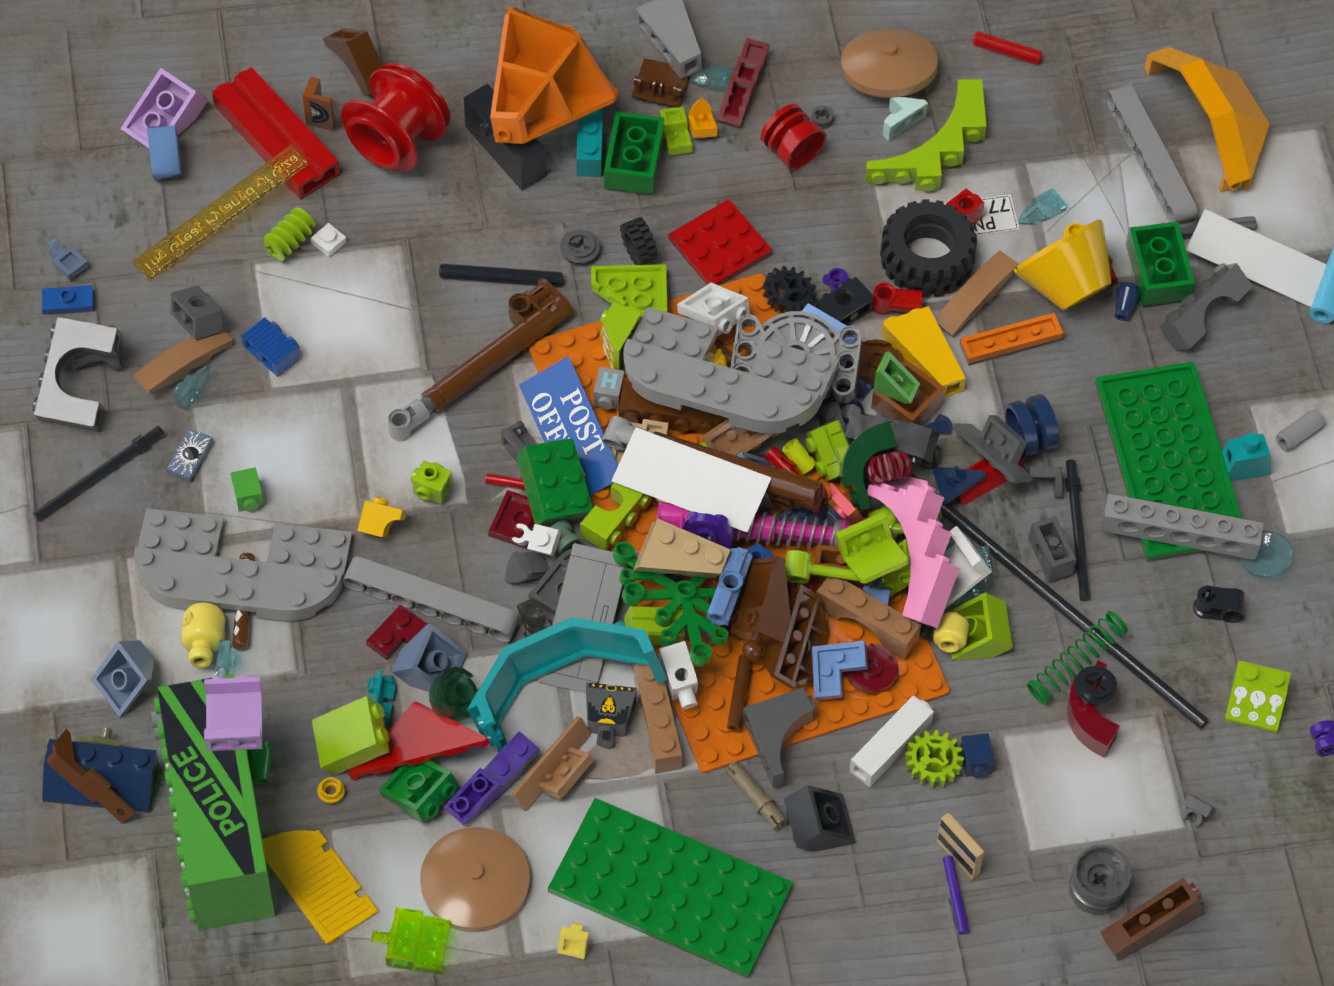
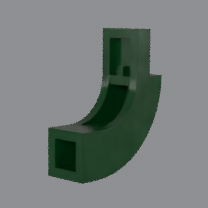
[839,421,897,512]

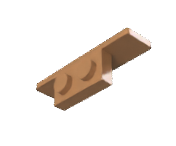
[701,418,780,456]
[512,716,593,811]

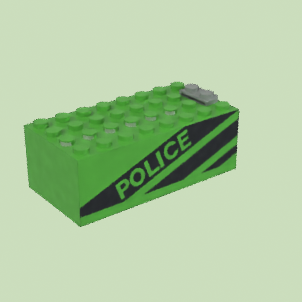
[151,674,275,931]

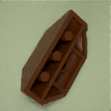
[763,584,829,689]

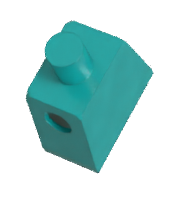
[1222,433,1271,482]

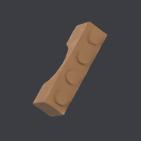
[817,577,921,659]
[634,662,682,774]

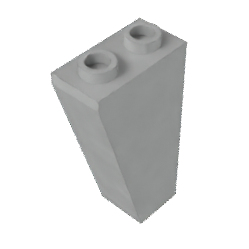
[636,0,702,79]

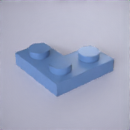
[812,641,868,700]

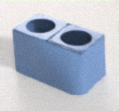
[147,126,182,180]

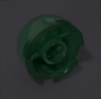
[428,667,479,722]

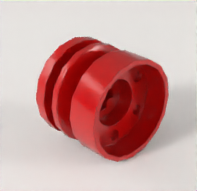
[760,104,826,170]

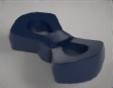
[925,414,952,434]

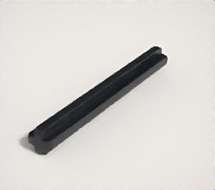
[439,263,563,287]

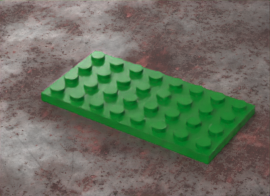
[1095,361,1242,561]
[548,798,793,978]

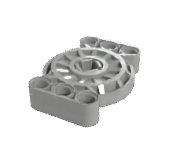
[731,311,862,404]

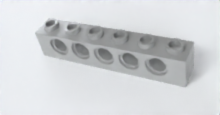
[1100,493,1264,560]

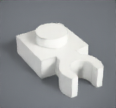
[512,524,562,557]

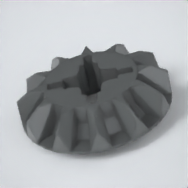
[560,229,600,265]

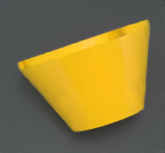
[1013,219,1111,311]

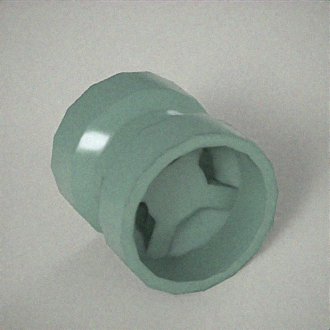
[550,520,582,555]

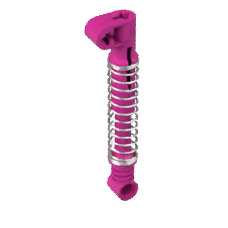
[657,502,894,550]

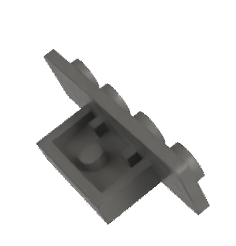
[952,415,1032,484]

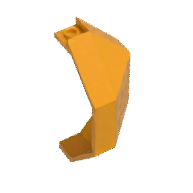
[1144,47,1270,193]

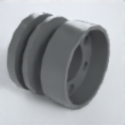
[1068,845,1132,915]

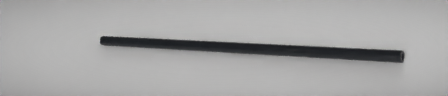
[910,473,1209,729]

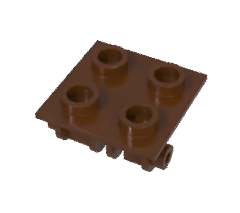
[631,58,689,107]

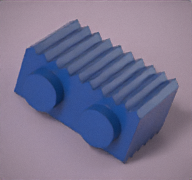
[241,317,300,377]

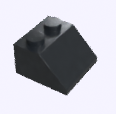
[784,785,856,852]

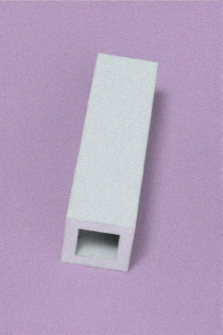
[849,695,934,788]

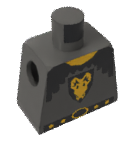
[586,682,637,747]

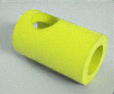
[782,438,816,474]

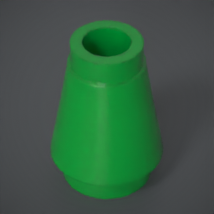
[247,741,274,783]

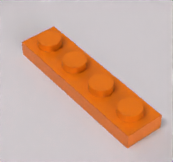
[959,313,1063,364]

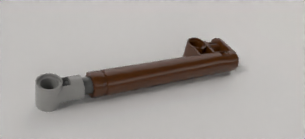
[388,278,573,441]
[602,416,828,517]

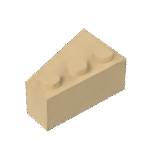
[633,519,730,578]

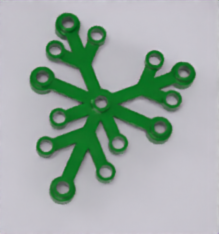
[613,542,745,667]

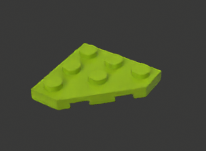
[591,264,667,318]

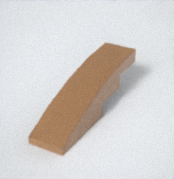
[935,250,1019,337]
[133,329,233,394]

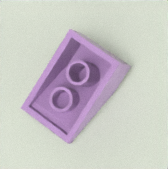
[121,68,209,148]

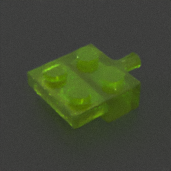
[371,907,451,975]

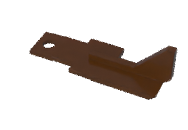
[46,729,135,824]

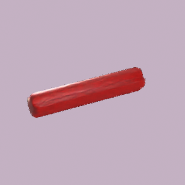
[972,31,1042,64]

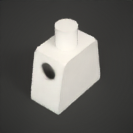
[659,641,698,710]

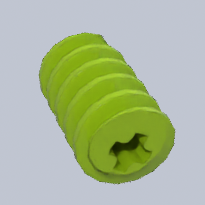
[263,207,316,262]

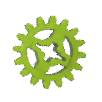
[905,730,964,788]

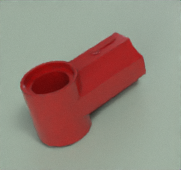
[873,282,922,315]

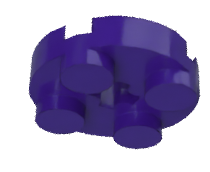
[682,512,734,549]

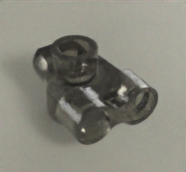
[517,598,553,638]

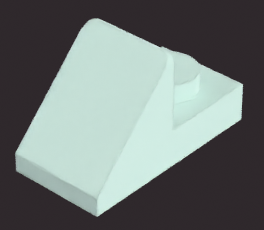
[883,97,928,141]

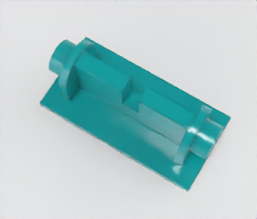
[366,669,396,727]

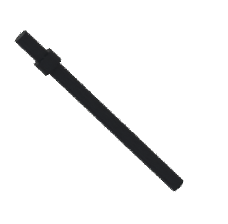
[32,425,164,521]
[1065,459,1090,601]

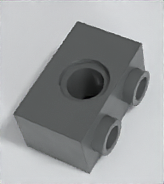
[171,285,224,340]
[1029,516,1076,582]

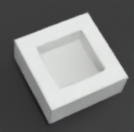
[311,223,347,257]

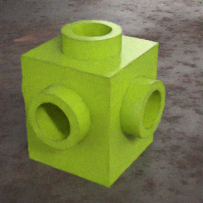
[411,460,453,505]

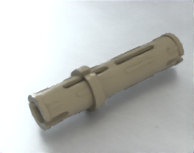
[725,761,788,831]

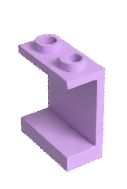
[204,675,262,751]

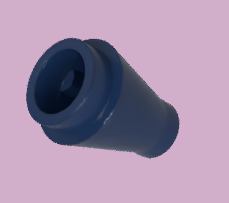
[1114,282,1141,321]

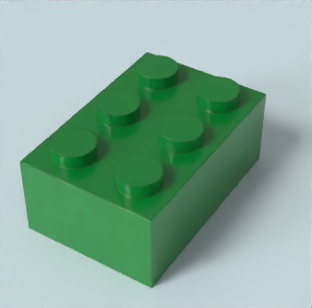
[604,111,665,194]
[1126,221,1195,306]
[516,438,593,527]

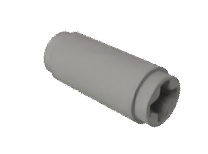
[1276,409,1325,450]

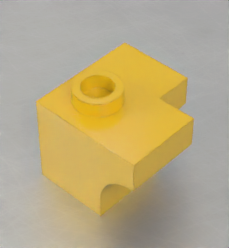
[357,496,407,537]

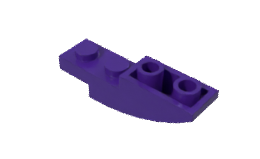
[443,731,540,826]

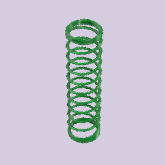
[1027,611,1128,704]

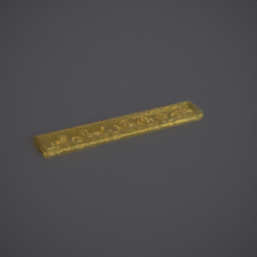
[133,144,308,281]

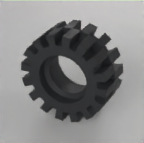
[620,217,658,265]

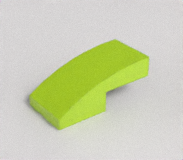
[659,106,693,156]

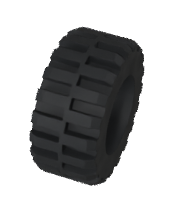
[880,199,977,297]

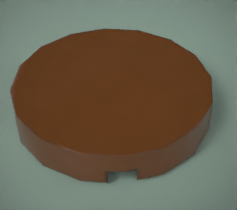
[852,339,903,384]

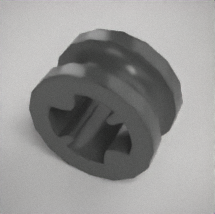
[811,105,833,129]

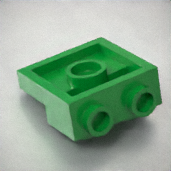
[379,761,458,823]

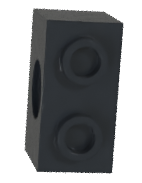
[816,277,875,326]

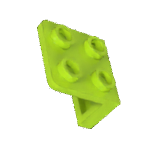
[835,512,909,583]

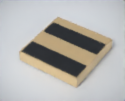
[937,813,984,880]

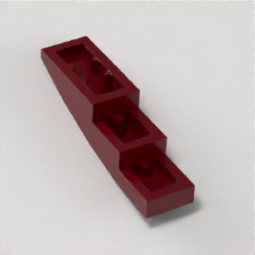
[717,38,770,127]

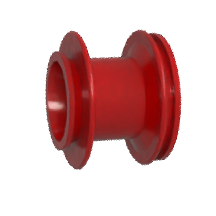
[341,63,451,172]

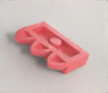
[830,483,865,525]

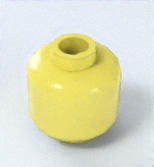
[933,612,969,653]

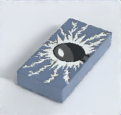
[166,428,213,482]

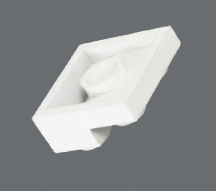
[677,283,750,335]

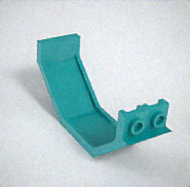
[467,617,668,752]

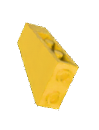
[881,306,966,398]

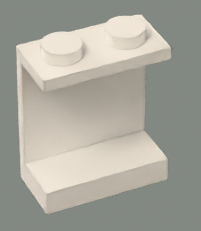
[944,526,992,608]

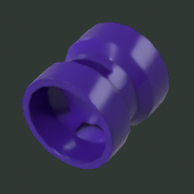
[1310,720,1334,756]

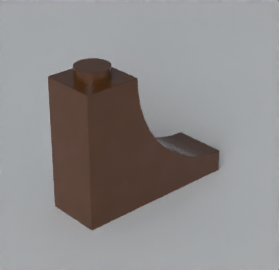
[323,28,383,96]

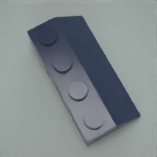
[42,739,160,813]

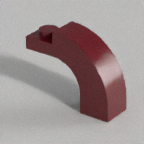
[1067,660,1120,758]

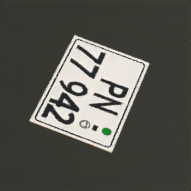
[944,194,1020,236]

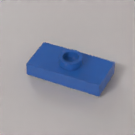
[42,285,94,315]

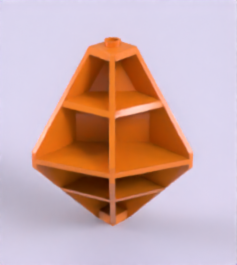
[490,7,619,144]

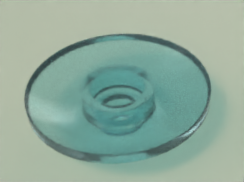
[1240,531,1293,578]

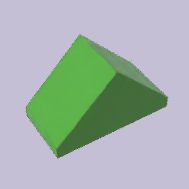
[874,352,920,404]

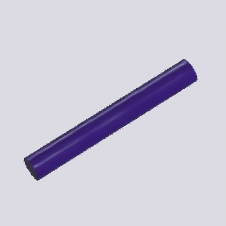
[942,855,970,935]

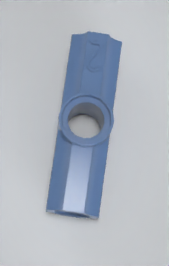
[706,547,753,626]

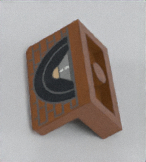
[303,76,335,131]

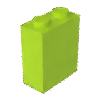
[312,696,389,776]

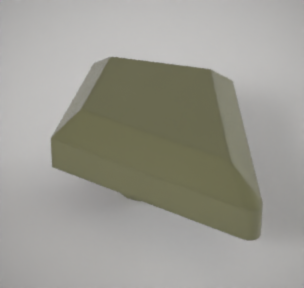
[75,727,120,746]

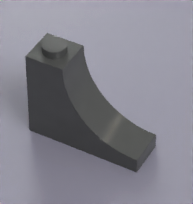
[743,687,816,788]

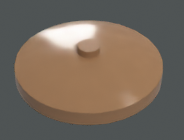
[841,29,938,98]
[420,827,530,932]

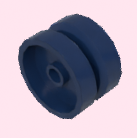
[1004,394,1060,458]

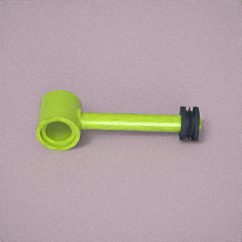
[785,550,885,590]

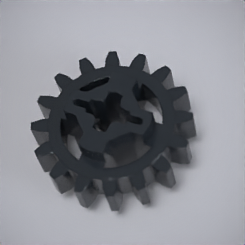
[762,266,817,313]

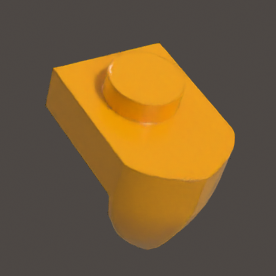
[688,98,718,138]

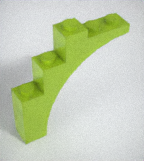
[865,79,987,191]

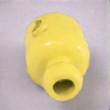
[181,602,227,668]

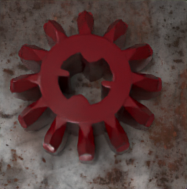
[867,451,912,484]

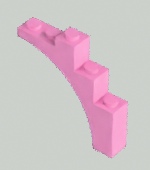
[867,483,960,628]

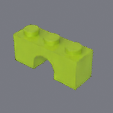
[580,482,653,550]

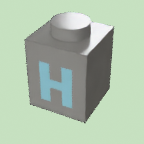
[594,367,625,410]

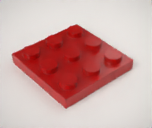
[668,199,772,285]

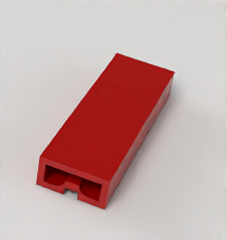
[212,67,340,200]

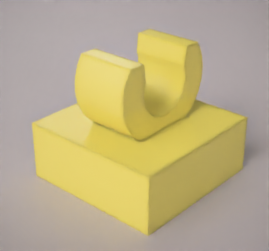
[557,922,589,959]

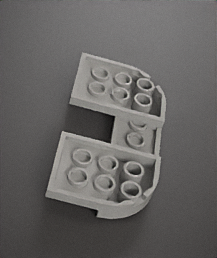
[623,307,839,434]
[134,508,353,621]

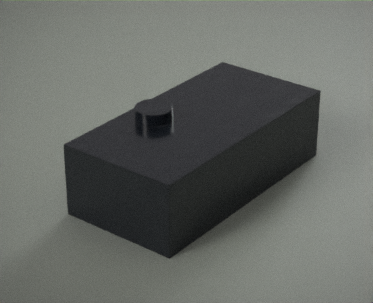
[463,83,546,191]

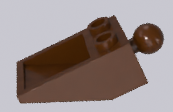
[730,556,791,661]

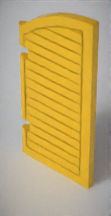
[262,830,379,945]

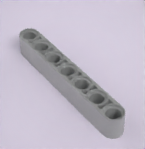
[1105,84,1198,223]
[342,557,520,643]

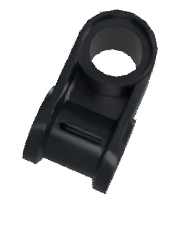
[1192,585,1245,623]

